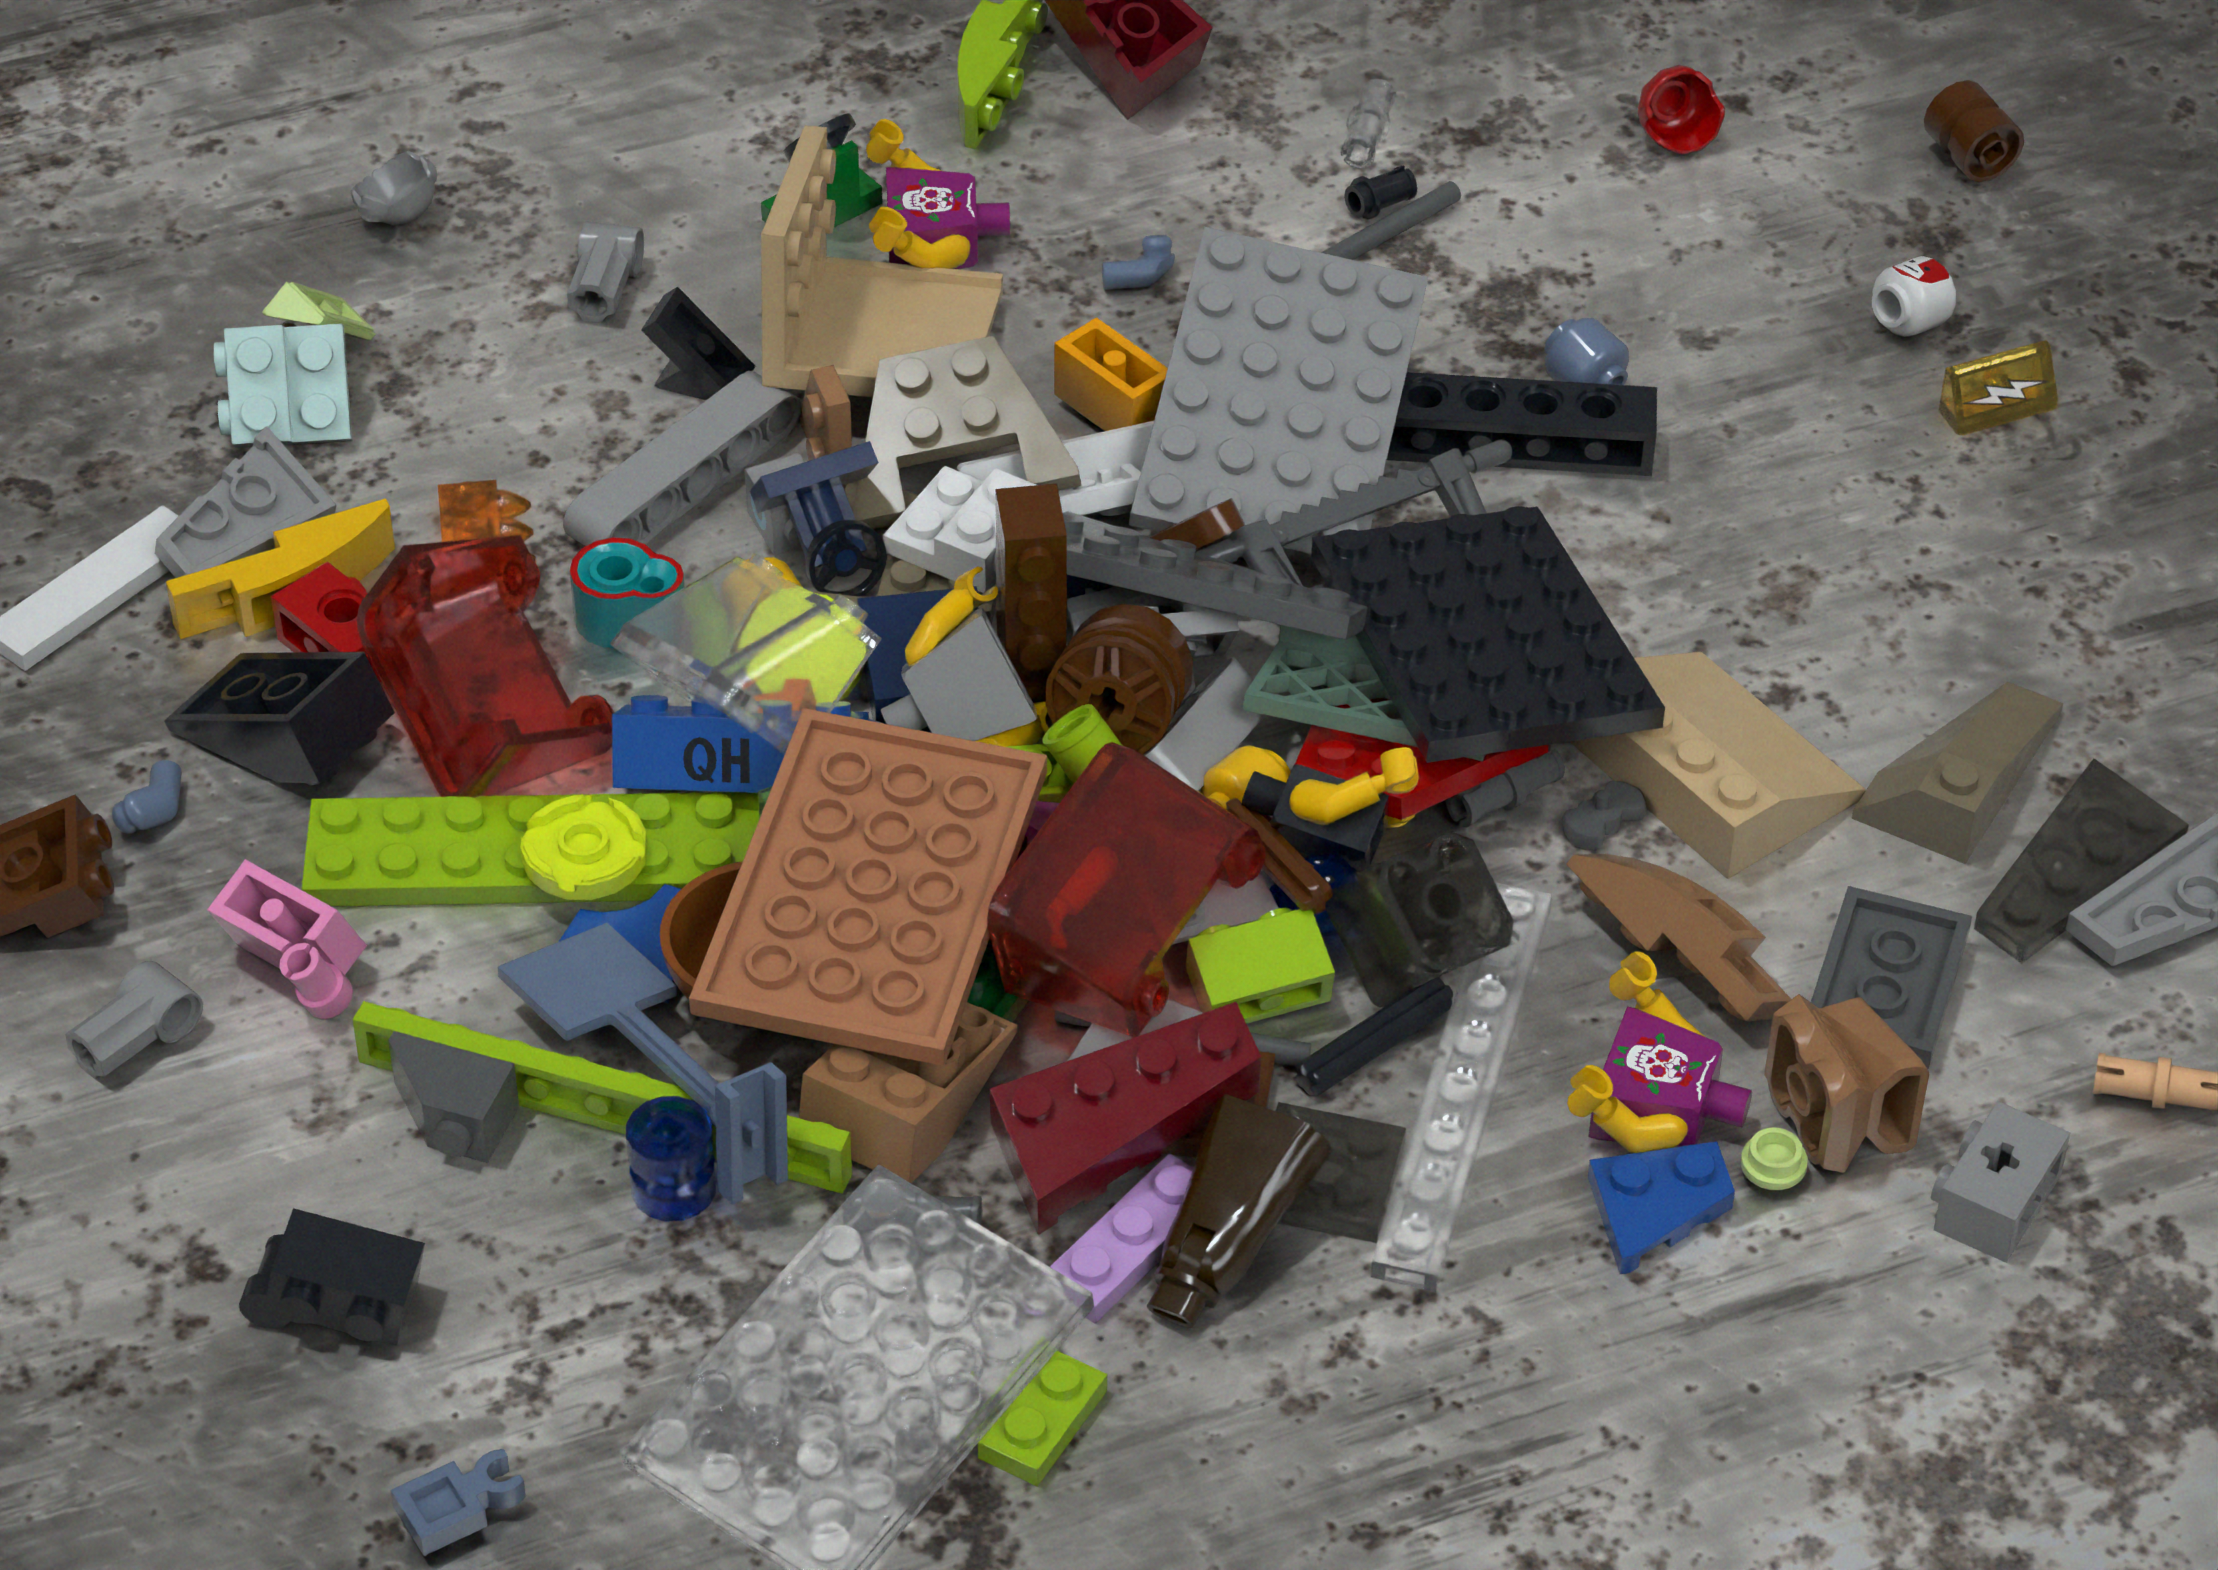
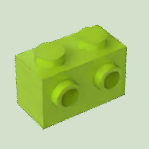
[1186,908,1335,1024]

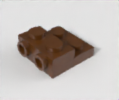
[0,794,114,938]

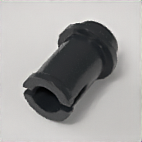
[1344,165,1418,220]

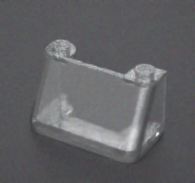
[610,553,882,755]

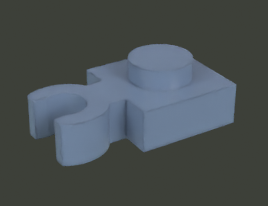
[391,1449,526,1556]

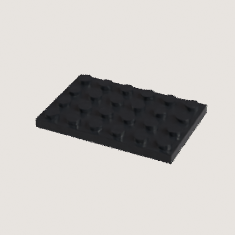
[1311,506,1665,763]

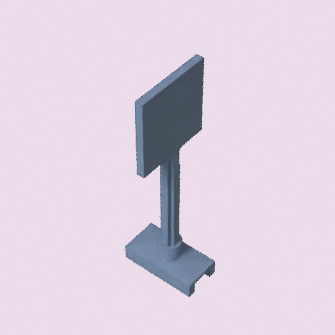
[498,923,788,1205]

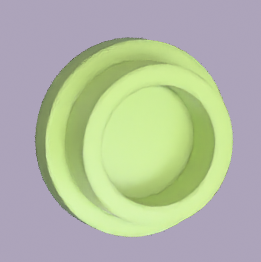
[1741,1127,1808,1190]

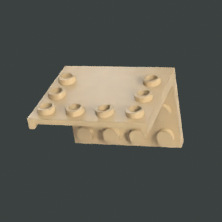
[761,125,1003,399]

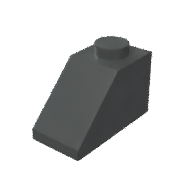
[388,1031,519,1163]

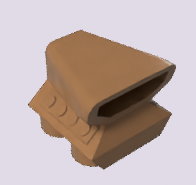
[1764,994,1929,1173]

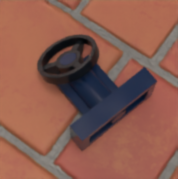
[750,441,887,597]

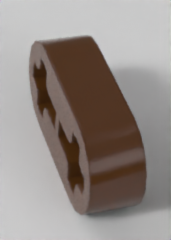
[1150,498,1245,549]

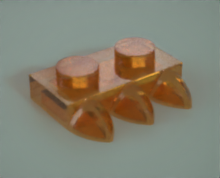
[438,480,536,582]

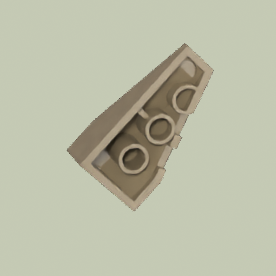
[1852,682,2063,864]

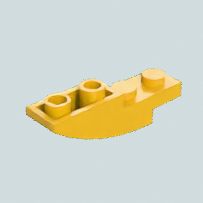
[166,498,395,639]

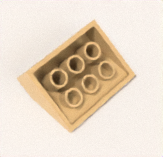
[1569,652,1866,879]

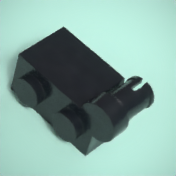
[239,1208,425,1346]

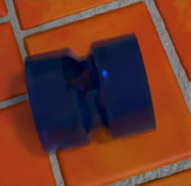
[626,1096,716,1222]

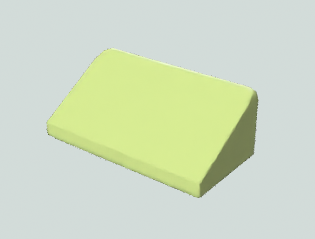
[262,282,376,341]

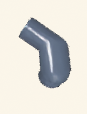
[1102,235,1175,290]
[112,760,182,834]

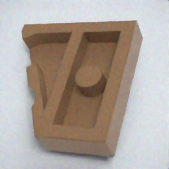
[799,365,852,491]

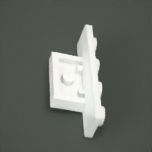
[957,421,1154,516]

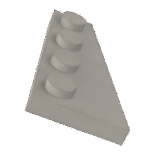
[2066,812,2218,966]

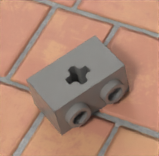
[1931,1101,2070,1263]

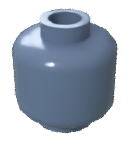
[1544,318,1629,385]

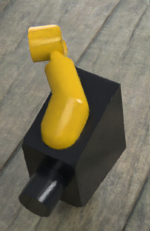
[1241,747,1419,880]

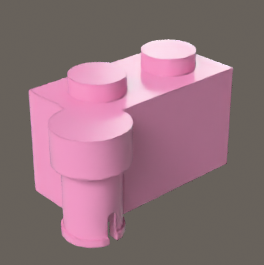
[207,859,367,1019]

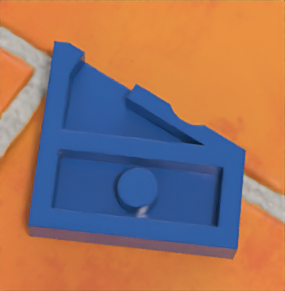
[1588,1141,1735,1274]

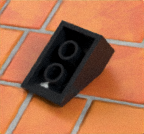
[164,652,395,786]

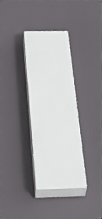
[0,505,178,671]

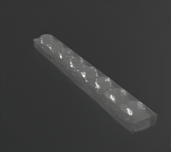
[1371,882,1552,1292]

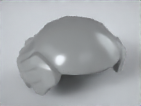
[351,151,437,226]

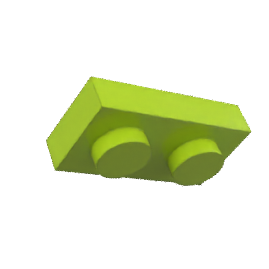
[978,1346,1108,1487]

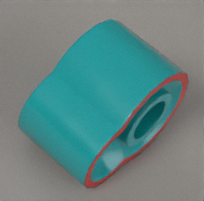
[570,537,687,649]

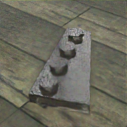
[1974,758,2189,964]

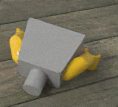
[881,566,1050,747]

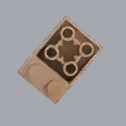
[799,1002,1018,1186]

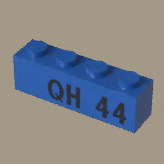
[612,695,869,793]

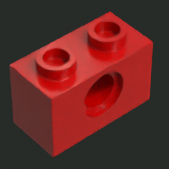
[271,561,409,682]

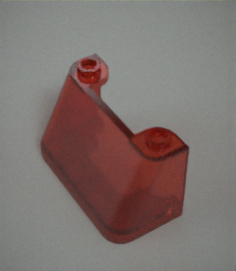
[357,535,615,798]
[987,742,1265,1038]

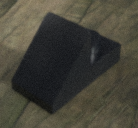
[641,287,756,400]

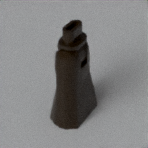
[1147,1094,1332,1328]

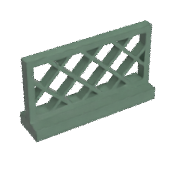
[1243,625,1486,761]

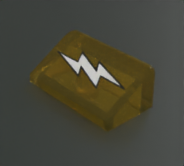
[1938,340,2058,435]

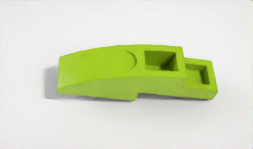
[957,0,1048,149]

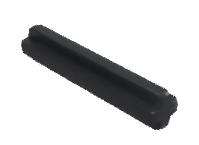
[1295,976,1454,1096]

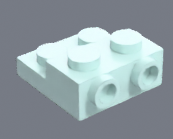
[214,324,352,448]

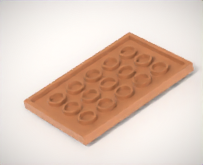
[689,708,1047,1066]

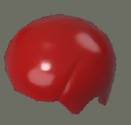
[1638,65,1725,155]

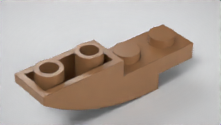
[1566,854,1791,1022]

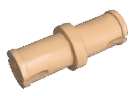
[2093,1053,2218,1111]

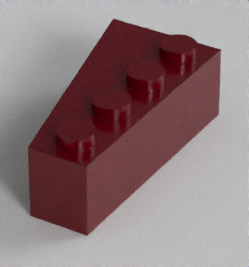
[1044,0,1213,120]
[989,1002,1261,1235]

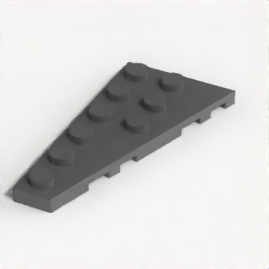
[1063,511,1368,640]

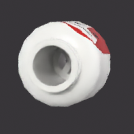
[1872,256,1956,337]

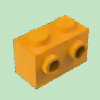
[1054,317,1168,431]

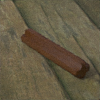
[1219,798,1333,914]

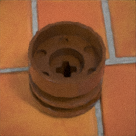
[1045,604,1193,758]

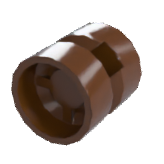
[1924,80,2024,182]

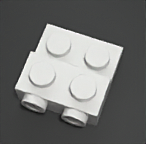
[883,466,1036,593]

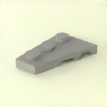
[155,426,336,578]

